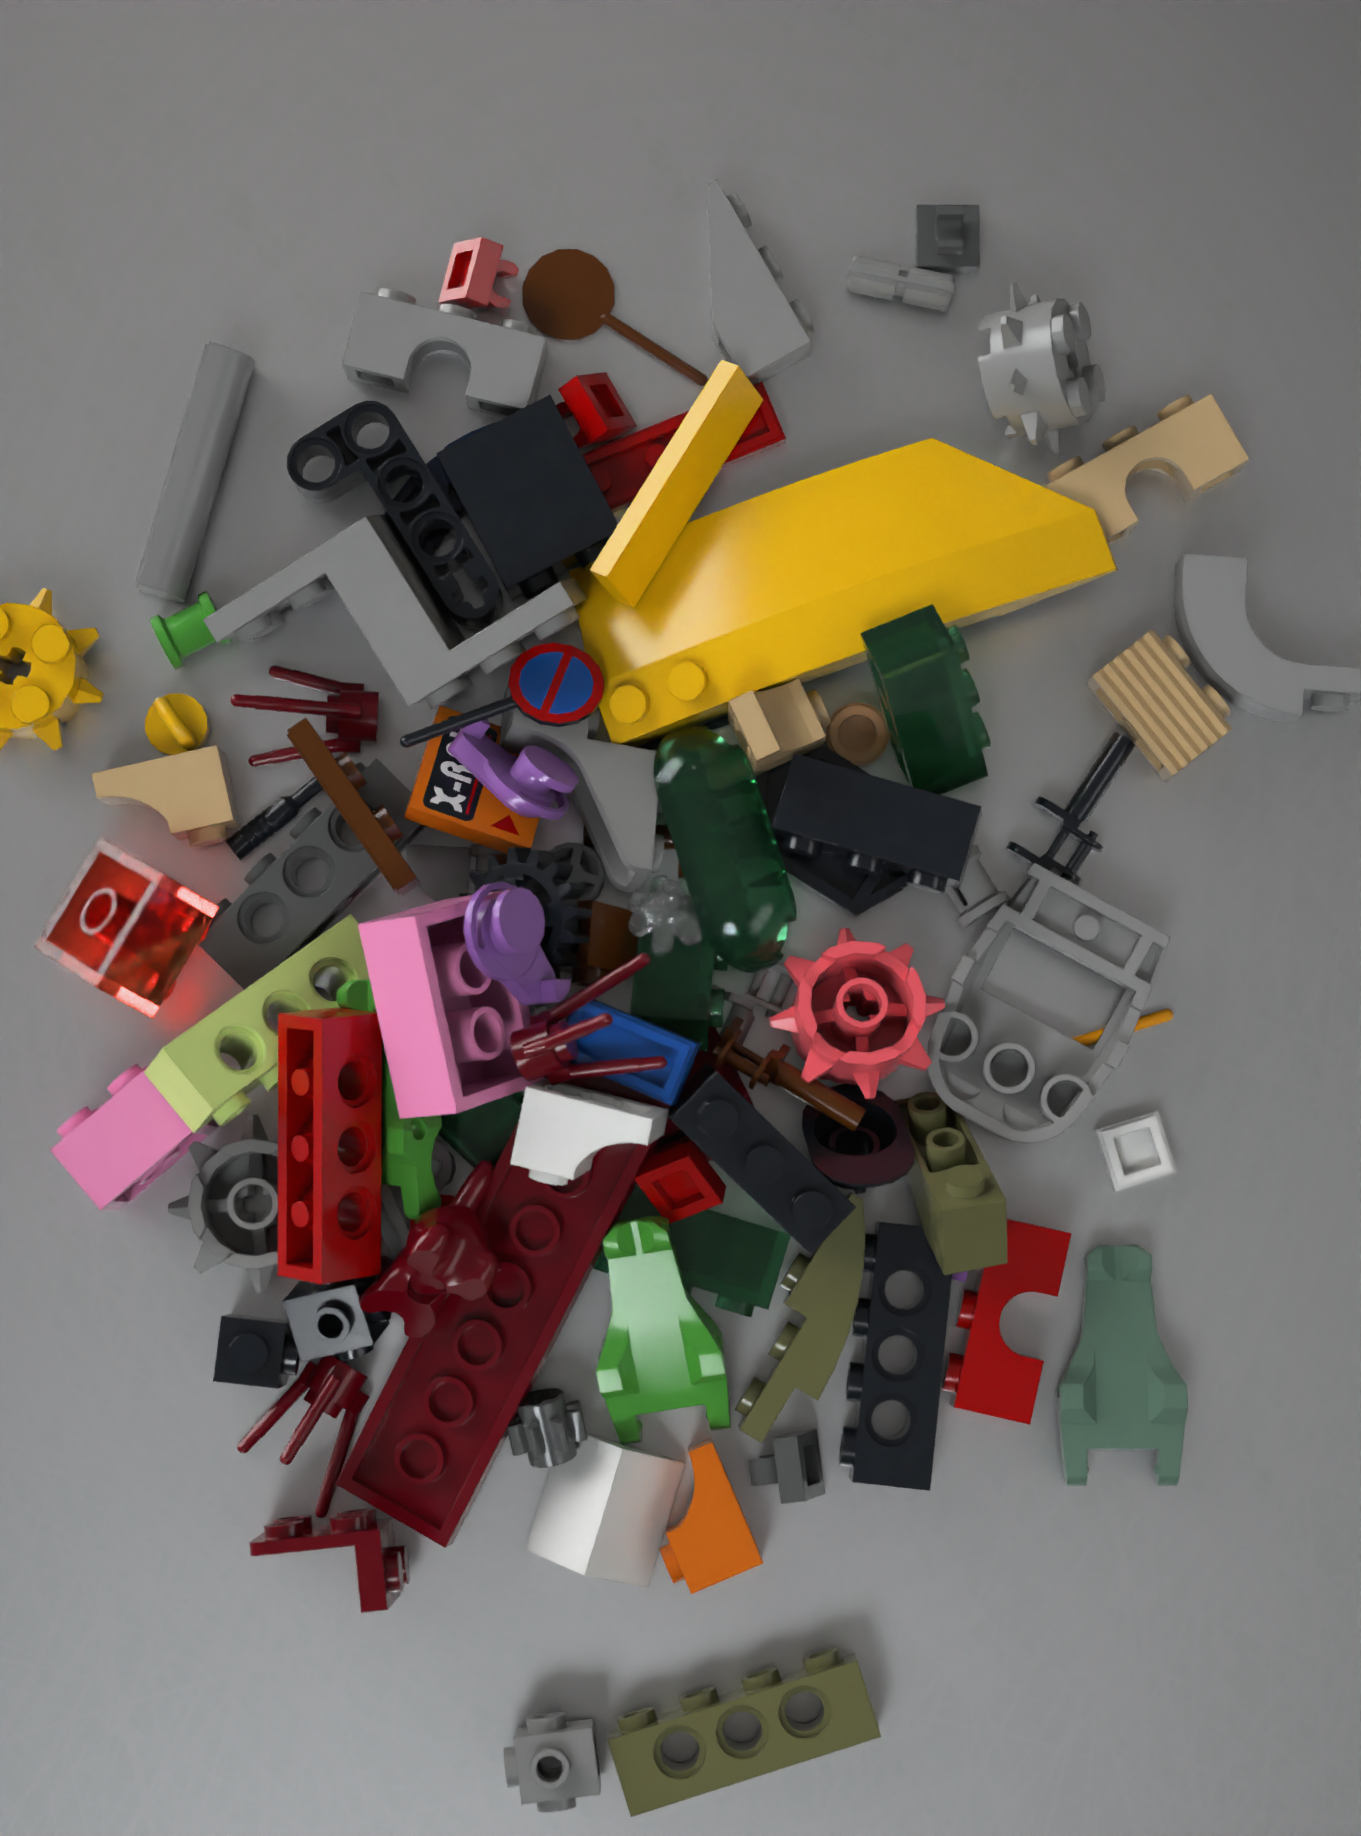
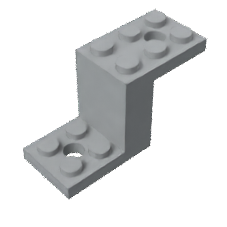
[203,514,588,709]

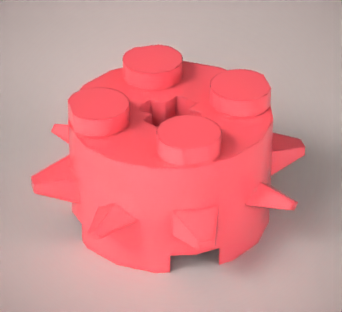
[769,928,945,1099]

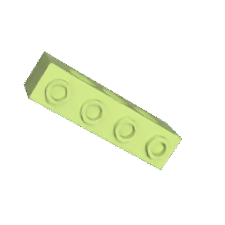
[144,914,369,1133]

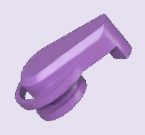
[448,719,579,820]
[463,881,571,1006]

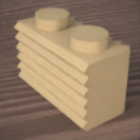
[1087,629,1232,782]

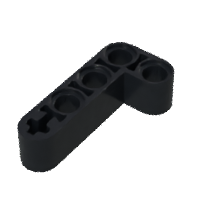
[287,401,503,629]

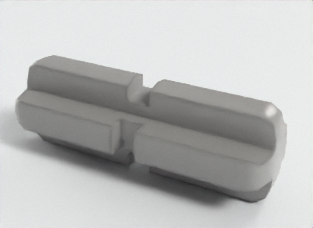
[847,256,956,311]

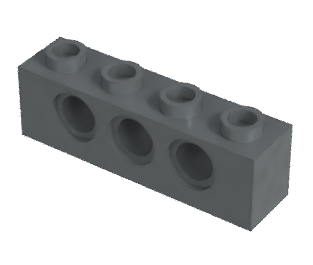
[195,758,427,989]

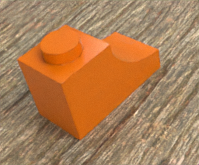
[659,1438,763,1594]

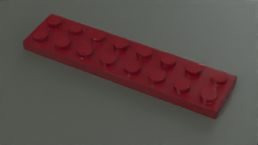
[335,1063,685,1548]

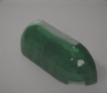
[653,726,797,973]

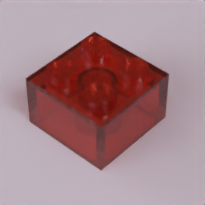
[34,837,219,1019]

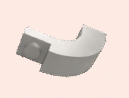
[1174,553,1361,723]

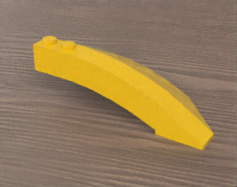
[569,438,1118,747]

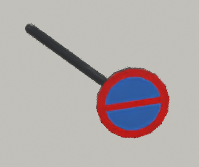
[400,642,605,748]

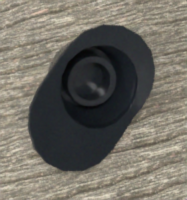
[802,1084,915,1194]

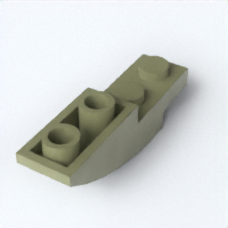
[734,1193,865,1443]

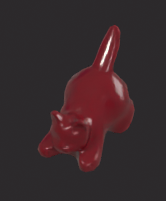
[358,1160,498,1338]

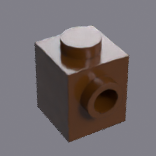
[558,900,642,987]

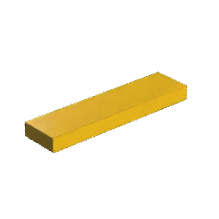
[590,360,763,609]

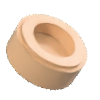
[825,702,889,768]

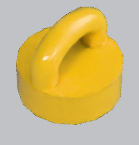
[145,693,210,756]

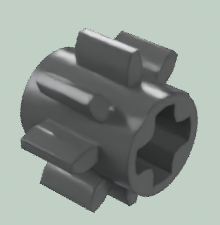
[507,1388,588,1468]

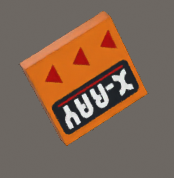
[404,705,540,854]

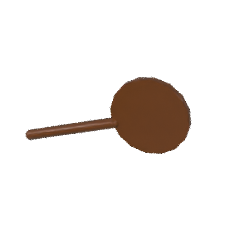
[522,249,708,386]

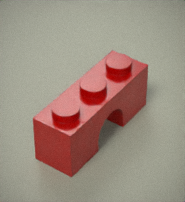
[941,1219,1072,1425]

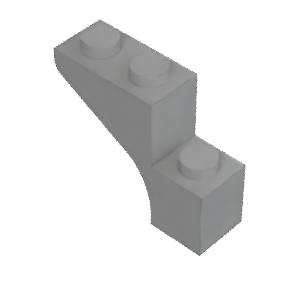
[499,687,669,893]

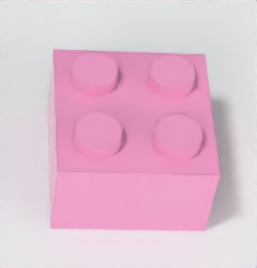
[50,1064,218,1210]

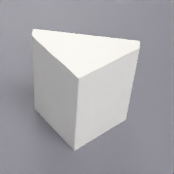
[525,1432,685,1588]

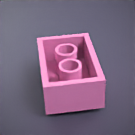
[358,891,544,1119]

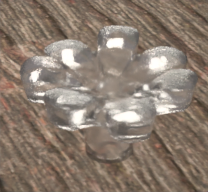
[628,875,712,953]

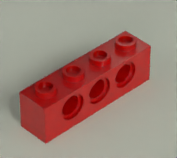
[278,1007,383,1284]

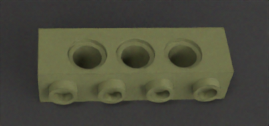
[607,1647,881,1817]

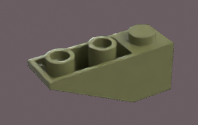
[894,1092,1008,1276]

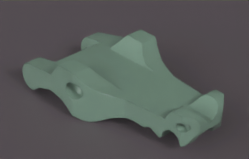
[1055,1245,1188,1486]

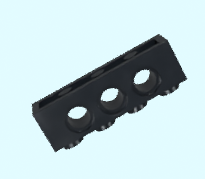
[839,1221,952,1491]

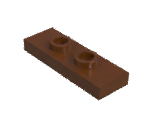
[287,717,421,896]

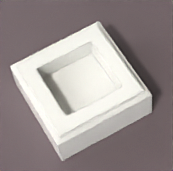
[1094,1111,1177,1191]

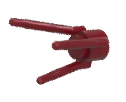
[230,665,379,767]
[510,953,667,1086]
[237,1355,370,1518]

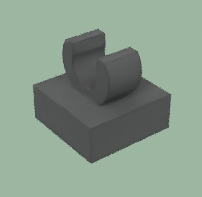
[915,205,980,273]
[748,1429,825,1504]

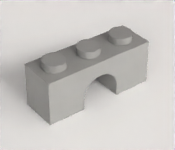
[342,288,548,418]

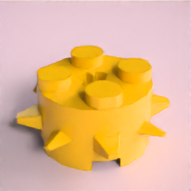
[0,588,104,751]

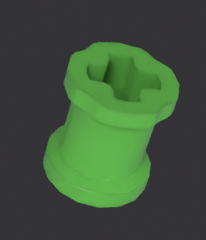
[149,590,232,670]

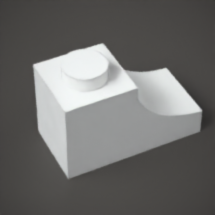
[510,1078,669,1185]

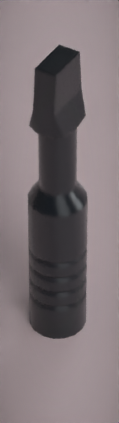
[225,777,324,860]

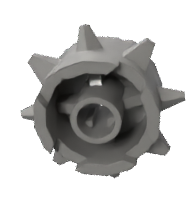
[978,283,1105,455]
[168,1115,278,1293]

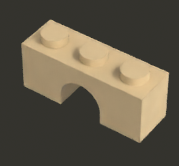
[1045,394,1249,545]

